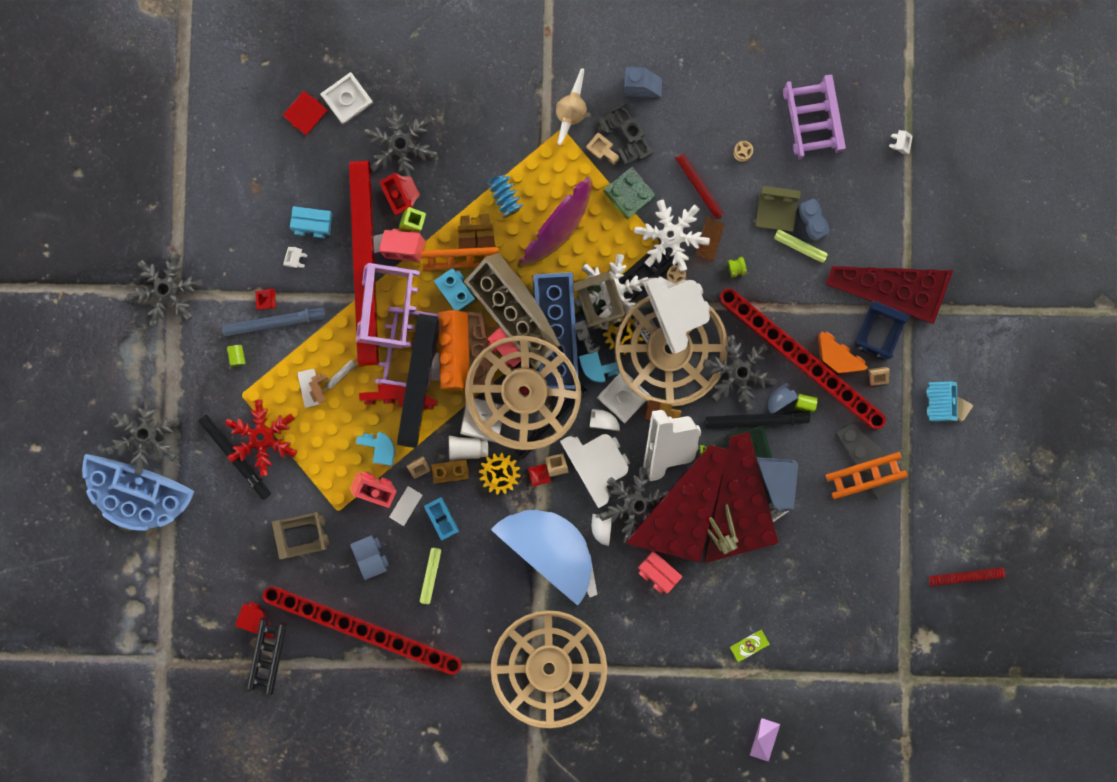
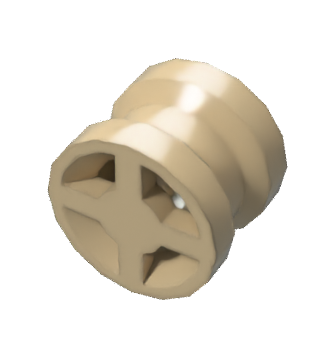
[733,141,753,162]
[666,265,686,284]

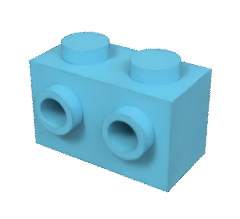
[434,268,476,311]

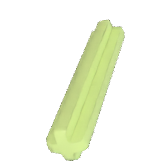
[774,230,828,263]
[420,547,441,605]

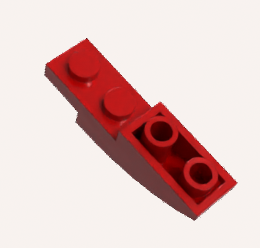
[359,384,438,410]

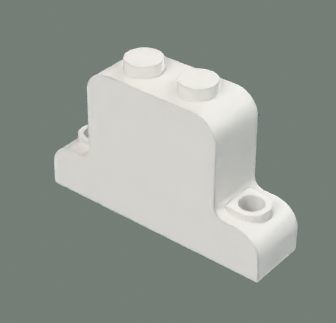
[643,278,711,353]
[643,410,701,481]
[560,434,630,508]

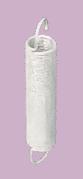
[322,358,358,392]

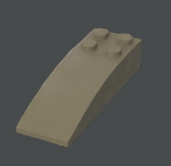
[464,253,560,370]

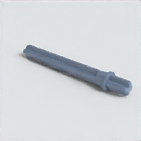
[222,308,326,336]

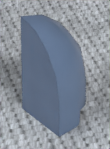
[768,383,799,413]

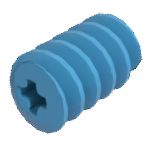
[487,175,523,218]

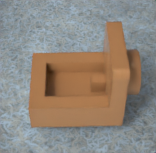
[309,373,328,404]

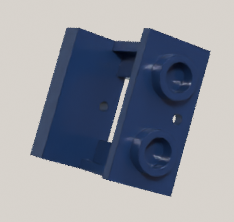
[854,301,910,361]

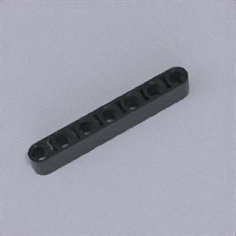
[397,313,438,448]

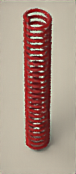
[675,154,724,219]
[929,568,1005,587]

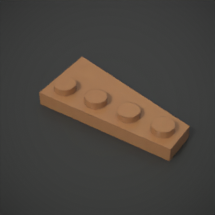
[463,311,495,385]

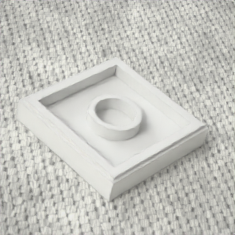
[321,72,373,125]
[597,373,651,424]

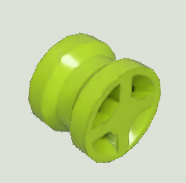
[727,257,747,279]

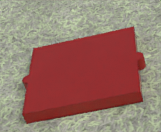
[282,91,328,136]

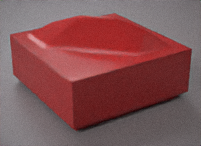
[255,289,276,310]
[528,464,551,487]

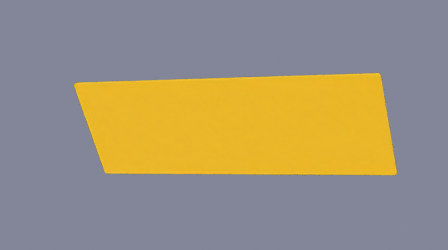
[242,130,659,511]

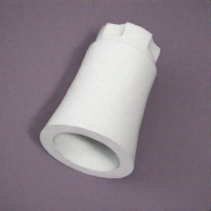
[449,436,488,462]

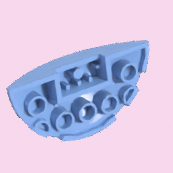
[82,454,195,530]
[491,510,592,605]

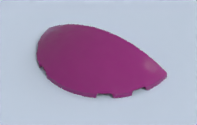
[518,176,592,268]

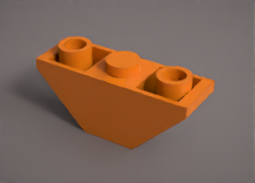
[817,331,868,374]

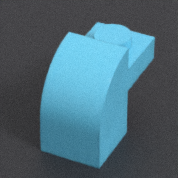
[579,352,619,383]
[356,432,396,466]

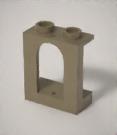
[573,271,626,330]
[272,512,329,560]

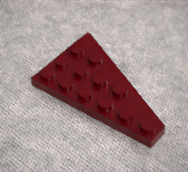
[705,431,779,563]
[626,445,729,562]

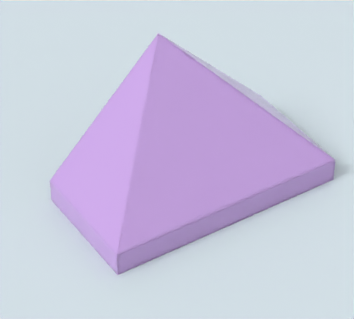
[750,718,780,762]

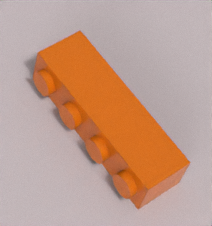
[438,310,469,391]

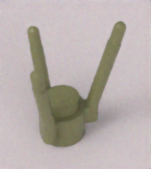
[707,504,739,554]

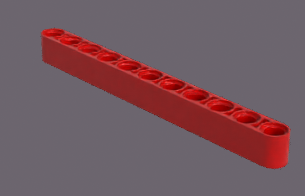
[349,160,379,366]
[719,288,886,430]
[263,586,462,675]

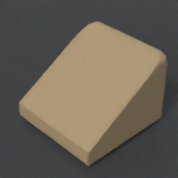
[957,396,974,422]

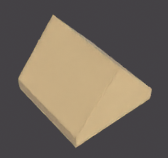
[867,367,890,386]
[406,455,431,479]

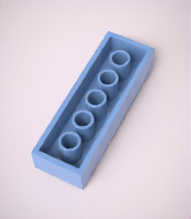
[532,272,578,389]

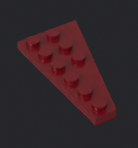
[825,266,953,324]

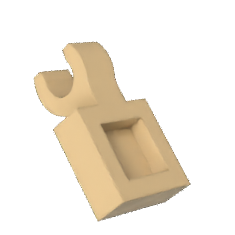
[586,133,619,165]

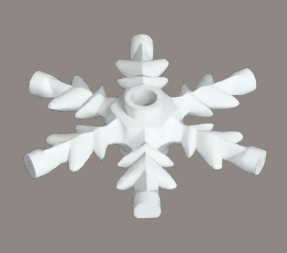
[634,200,710,272]
[575,254,648,330]

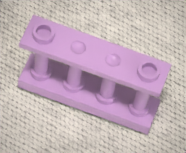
[783,74,846,160]

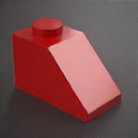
[235,601,275,639]

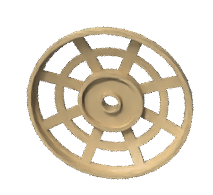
[615,296,728,406]
[465,336,581,450]
[491,610,607,728]

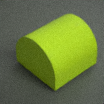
[227,345,246,367]
[794,394,817,414]

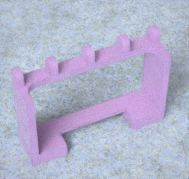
[356,263,420,349]
[375,307,439,392]

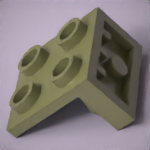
[755,186,801,232]

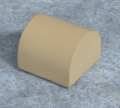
[545,453,569,477]

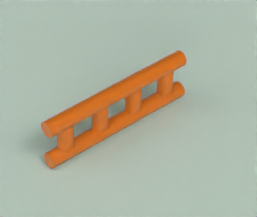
[421,247,498,271]
[826,451,908,500]

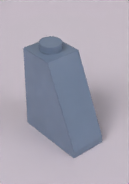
[624,67,662,98]
[757,457,798,512]

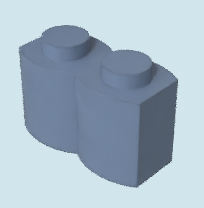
[798,198,829,242]
[350,535,389,580]

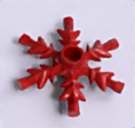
[225,400,297,477]

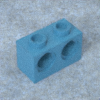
[424,497,460,541]

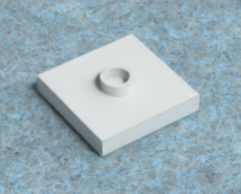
[460,398,502,443]

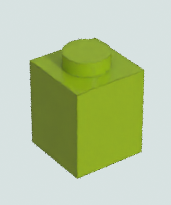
[398,207,426,233]

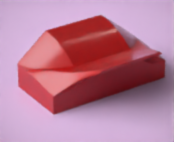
[379,173,420,216]

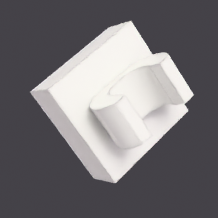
[889,130,913,154]
[283,247,307,268]

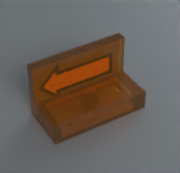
[696,216,724,261]

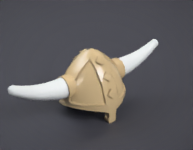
[556,68,587,145]

